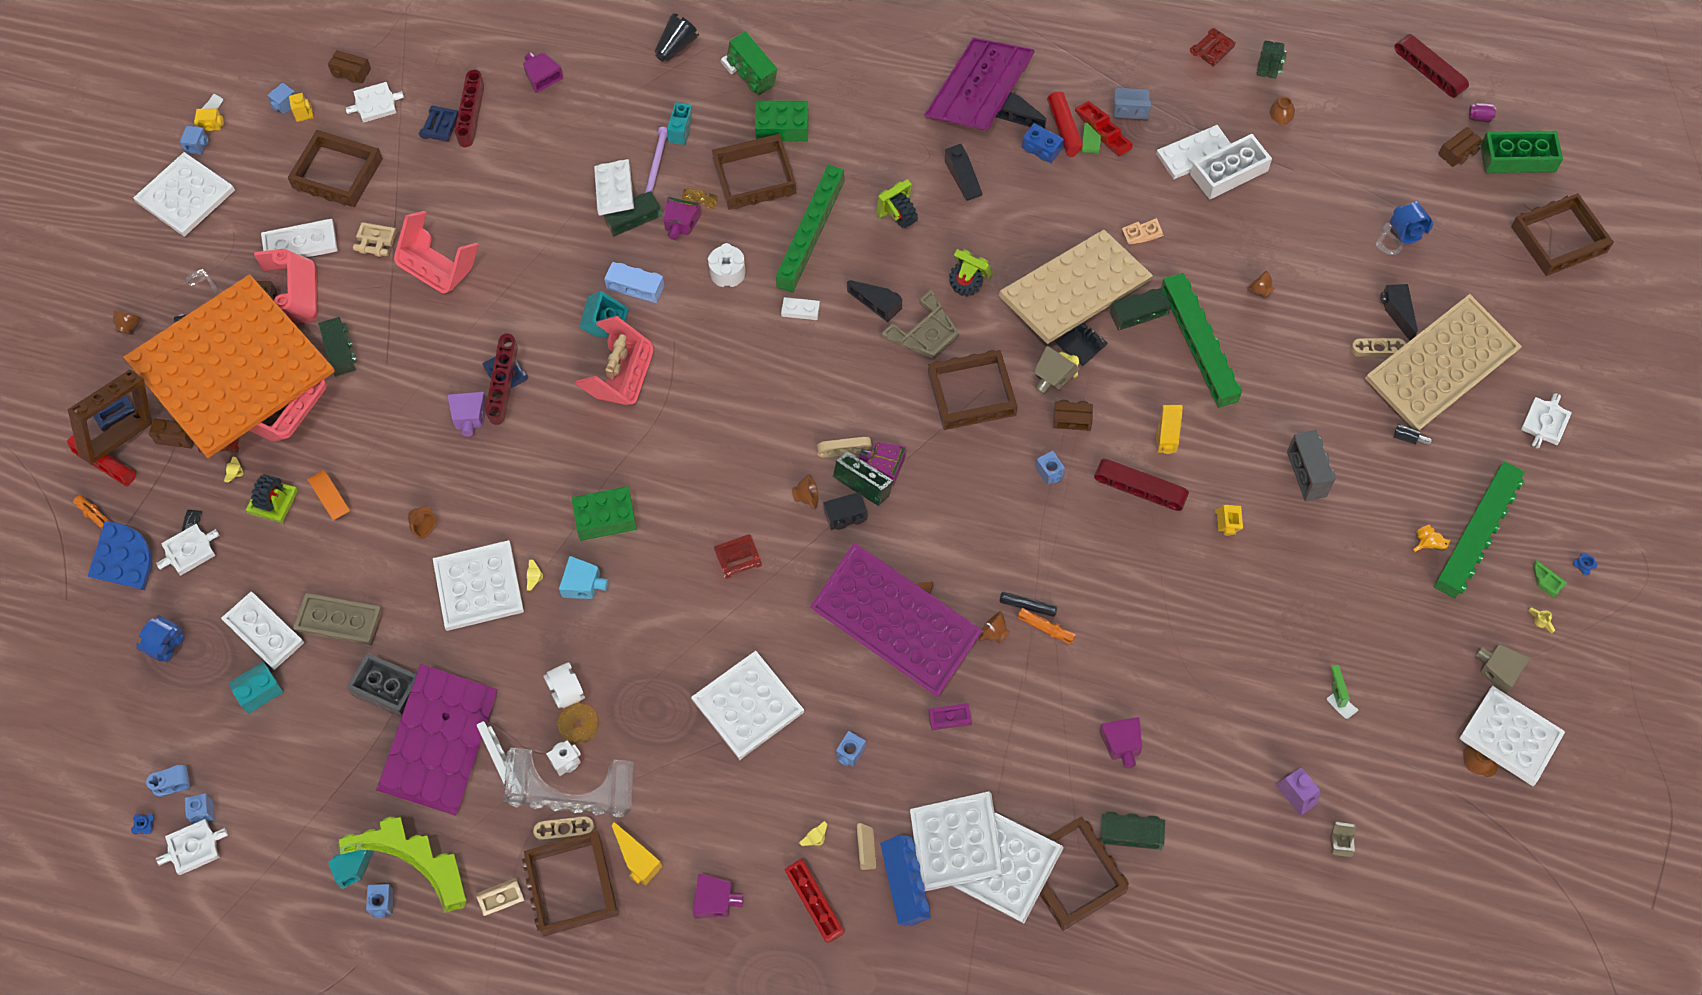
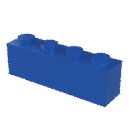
[880,835,931,926]

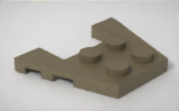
[881,290,959,359]

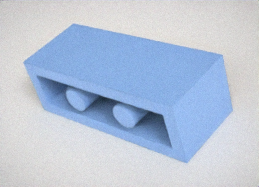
[604,262,665,303]

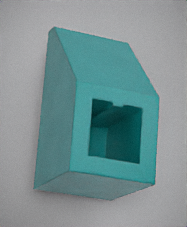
[667,102,692,145]
[328,850,373,889]

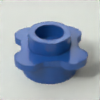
[1573,553,1598,575]
[131,814,154,834]

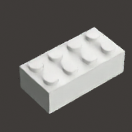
[1190,134,1272,200]

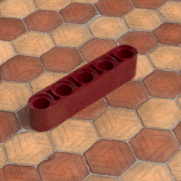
[1394,34,1469,98]
[455,69,484,148]
[485,333,518,425]
[1094,459,1189,511]

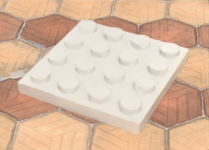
[133,152,235,237]
[433,540,524,631]
[691,651,804,760]
[1459,686,1565,786]
[910,791,1004,891]
[953,812,1064,924]

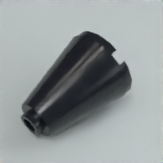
[655,13,699,62]

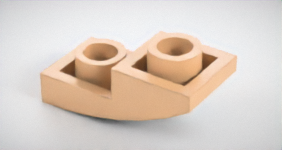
[1122,218,1164,244]

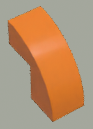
[307,470,350,521]

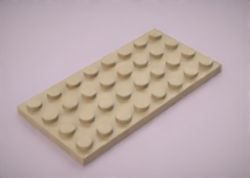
[998,230,1153,344]
[1365,294,1522,431]

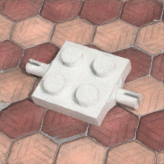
[346,82,404,123]
[1521,393,1572,448]
[156,524,220,576]
[156,819,228,875]

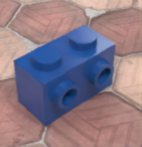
[1022,123,1064,163]

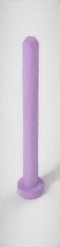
[644,127,668,201]

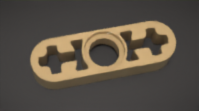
[1351,338,1406,358]
[817,437,872,458]
[533,816,595,842]

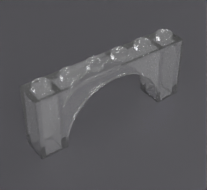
[503,747,634,817]

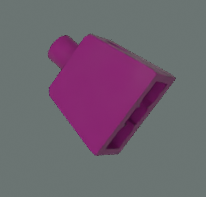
[523,52,563,93]
[1099,717,1142,768]
[693,873,743,919]

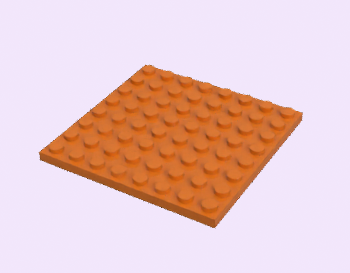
[123,274,335,459]

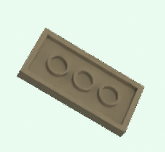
[293,593,382,645]

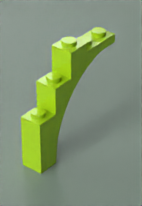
[338,817,466,913]

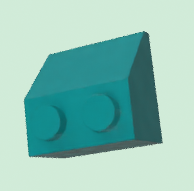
[579,291,629,338]
[229,661,283,714]

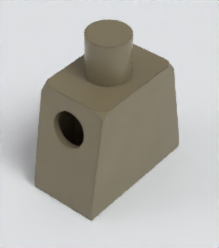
[1034,346,1080,394]
[1475,645,1530,694]

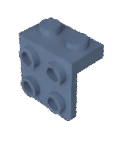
[1114,88,1151,120]

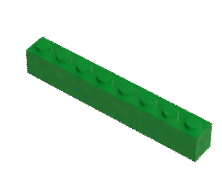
[776,164,845,293]
[1161,273,1242,408]
[1433,461,1525,599]

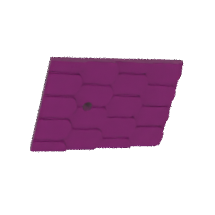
[924,37,1035,131]
[376,664,498,816]

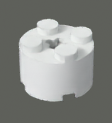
[708,243,746,287]
[543,662,585,709]

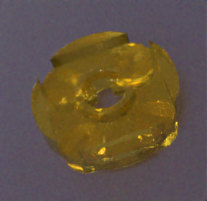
[682,188,718,209]
[557,702,599,744]

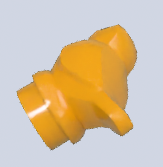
[1413,524,1451,553]

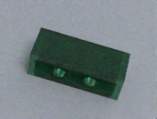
[603,191,662,237]
[1110,288,1171,331]
[318,317,357,377]
[833,452,893,506]
[1099,812,1165,850]

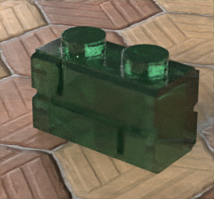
[1256,40,1287,79]

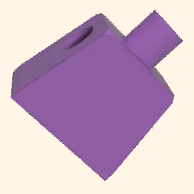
[448,392,487,436]
[1276,768,1320,816]

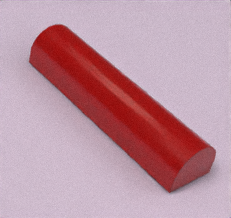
[1047,91,1083,157]
[67,435,136,487]
[784,858,845,943]

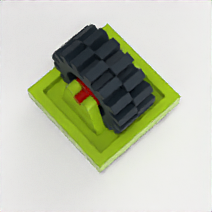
[876,179,918,228]
[949,249,993,297]
[246,474,298,524]

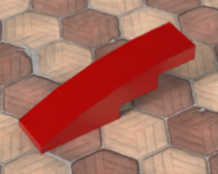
[1075,101,1133,156]

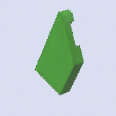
[1081,123,1101,154]
[1533,560,1567,598]
[1331,665,1350,708]

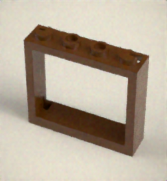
[288,130,383,207]
[712,134,796,210]
[1511,193,1614,276]
[928,350,1018,430]
[68,369,152,465]
[1039,817,1129,931]
[522,831,618,937]

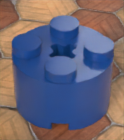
[1389,201,1433,244]
[137,615,185,662]

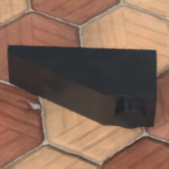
[996,92,1047,129]
[945,144,983,201]
[847,280,902,322]
[1380,284,1418,341]

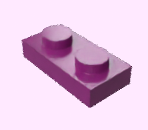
[928,703,972,730]

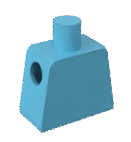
[559,556,609,599]

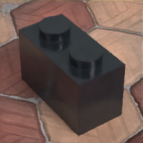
[823,492,867,530]

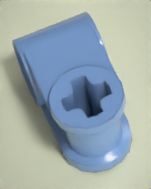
[146,765,190,797]

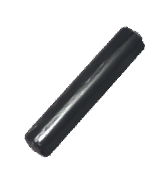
[999,592,1057,617]

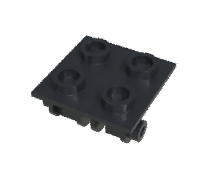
[1056,323,1108,366]

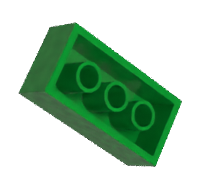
[1480,131,1563,173]

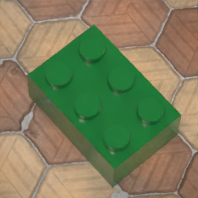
[727,31,777,96]
[755,101,809,142]
[571,486,637,541]

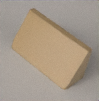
[857,823,876,870]
[477,878,524,916]

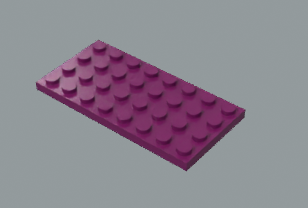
[810,542,983,697]

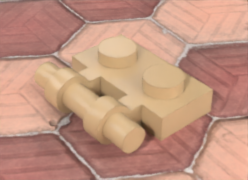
[353,222,397,257]
[605,334,628,380]

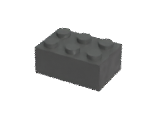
[1287,430,1336,502]
[347,653,416,717]

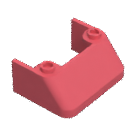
[394,211,479,293]
[254,249,318,324]
[575,316,654,405]
[249,380,327,442]

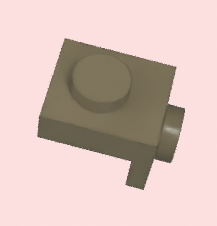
[1330,822,1356,857]

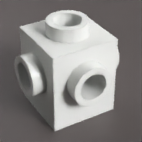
[546,740,581,776]

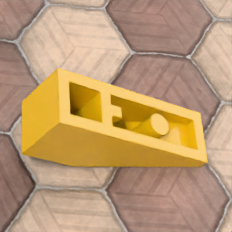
[1156,405,1183,454]
[612,822,662,886]

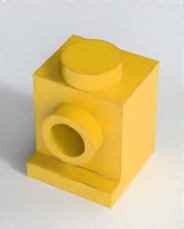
[289,93,314,122]
[194,108,224,131]
[1215,505,1243,536]

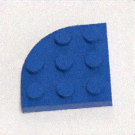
[88,521,152,590]

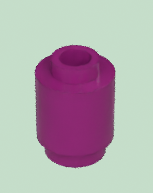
[1469,103,1496,122]

